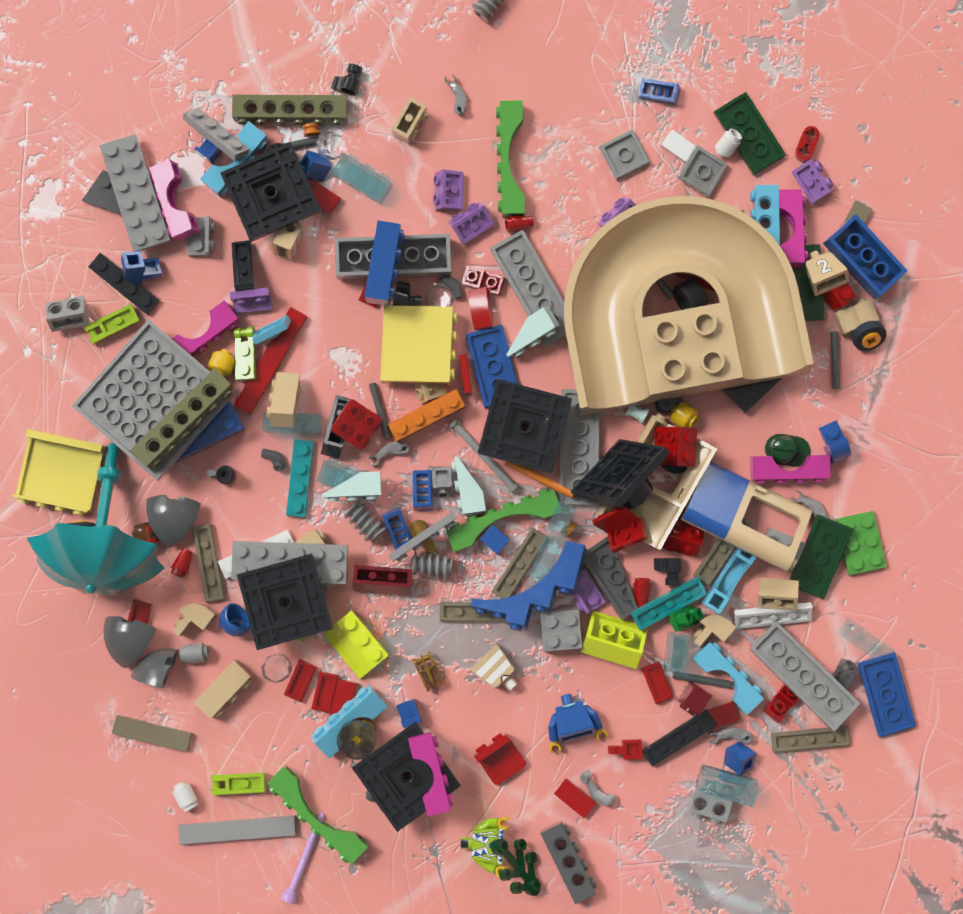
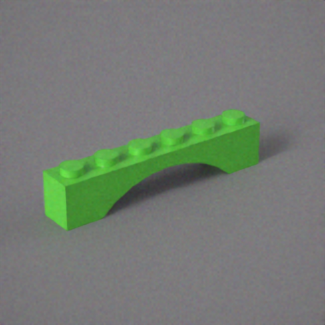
[496,100,525,217]
[446,488,562,552]
[267,765,369,864]

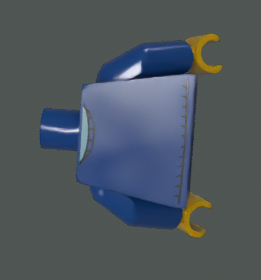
[548,694,608,753]

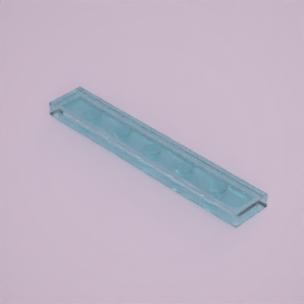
[523,501,576,615]

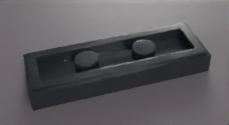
[231,240,255,292]

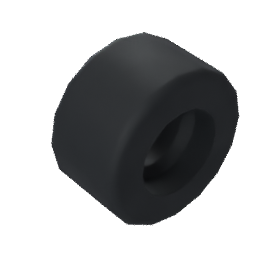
[673,278,708,310]

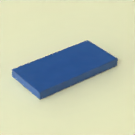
[465,325,518,408]
[857,652,916,737]

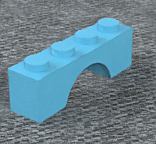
[200,121,268,197]
[701,548,756,614]
[691,642,764,715]
[311,685,387,759]

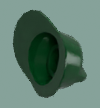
[765,434,811,466]

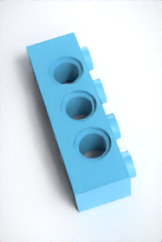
[750,185,780,245]

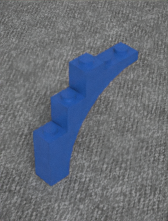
[470,541,587,631]

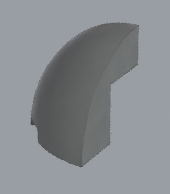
[146,495,201,548]
[104,616,156,668]
[130,648,179,689]

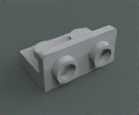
[188,216,215,256]

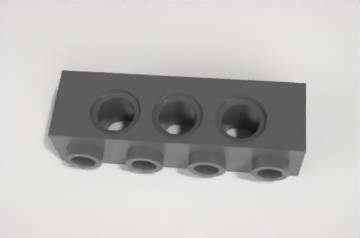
[540,821,597,904]

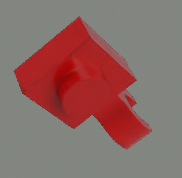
[608,739,642,760]

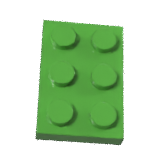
[835,511,887,575]

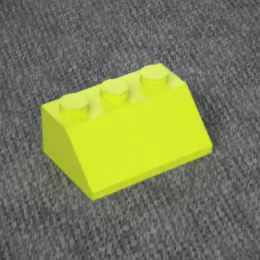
[323,610,390,679]
[581,610,648,669]

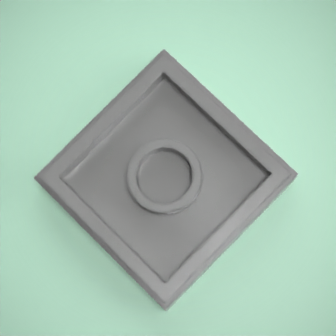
[599,129,650,181]
[677,145,728,198]

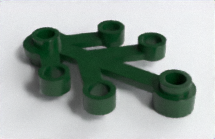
[491,839,541,896]

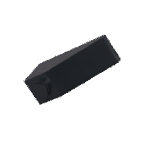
[320,395,350,459]

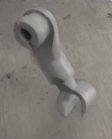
[444,74,467,115]
[368,442,409,466]
[791,490,828,518]
[708,726,752,744]
[579,770,616,807]

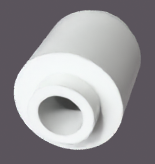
[715,129,742,157]
[172,781,198,812]

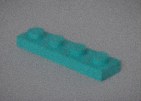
[286,439,314,517]
[630,576,707,631]

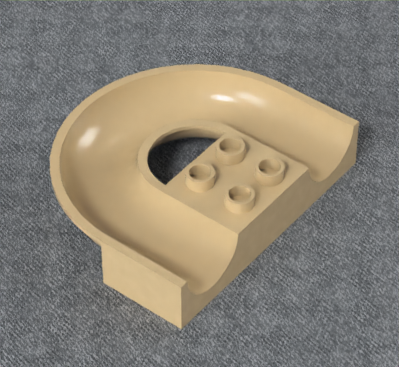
[564,196,814,416]

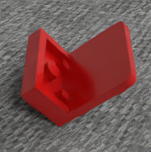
[331,399,383,451]
[654,426,697,467]
[592,506,648,553]
[662,508,705,557]
[474,732,526,785]

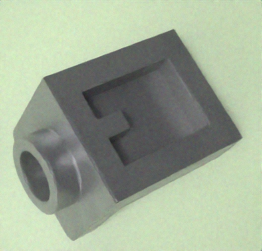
[432,466,453,498]
[832,658,858,690]

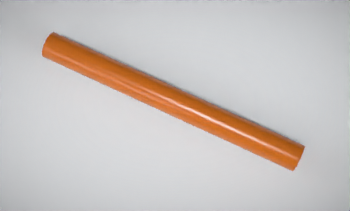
[504,461,574,499]

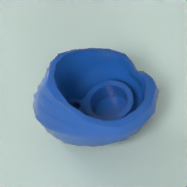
[219,603,251,637]

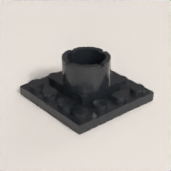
[220,142,321,242]
[477,379,572,474]
[570,439,670,509]
[237,553,333,650]
[352,721,461,832]

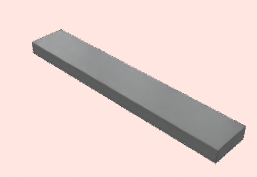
[178,815,296,845]

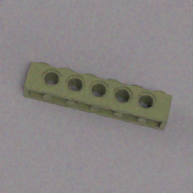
[232,94,348,125]
[130,368,234,470]

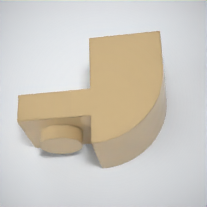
[173,603,218,636]
[692,615,736,647]

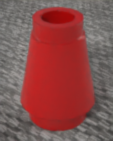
[505,215,534,234]
[170,548,193,578]
[633,578,652,606]

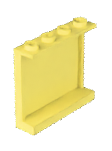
[380,305,457,386]
[12,429,106,516]

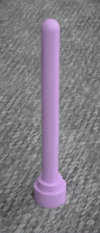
[280,813,325,904]

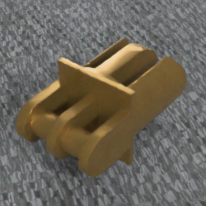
[410,520,436,553]
[412,651,445,692]

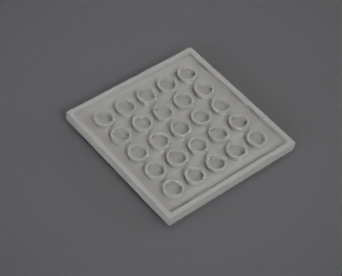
[72,319,235,481]

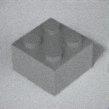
[540,609,582,652]

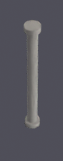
[449,419,519,493]

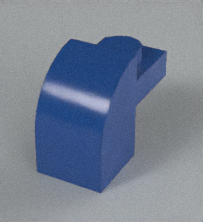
[121,251,162,284]
[818,420,851,464]

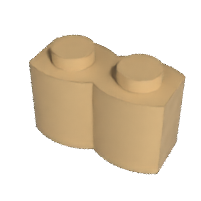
[833,298,880,336]

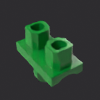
[669,605,704,632]

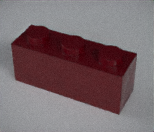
[352,565,414,596]
[677,682,712,716]

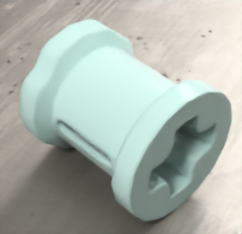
[625,405,649,424]

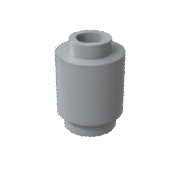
[179,643,209,664]

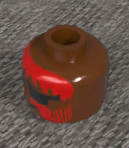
[131,522,160,544]

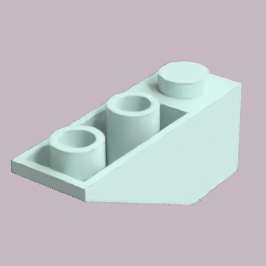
[507,307,560,358]
[452,456,486,515]
[322,471,382,502]

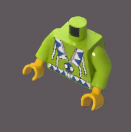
[460,816,511,877]

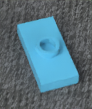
[252,315,291,345]

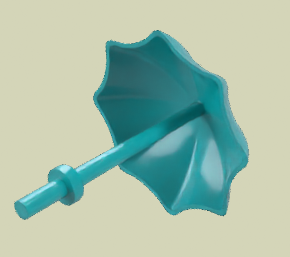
[27,443,164,595]

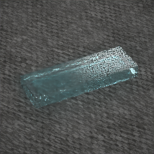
[836,617,895,658]

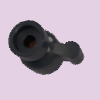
[331,64,363,95]
[393,281,422,306]
[655,397,683,414]
[207,465,237,485]
[654,558,682,585]

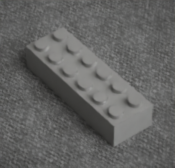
[335,234,452,280]

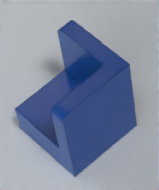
[194,139,222,164]
[300,150,332,181]
[480,525,510,554]
[396,699,422,728]
[724,742,756,776]

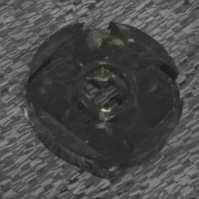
[337,720,377,760]

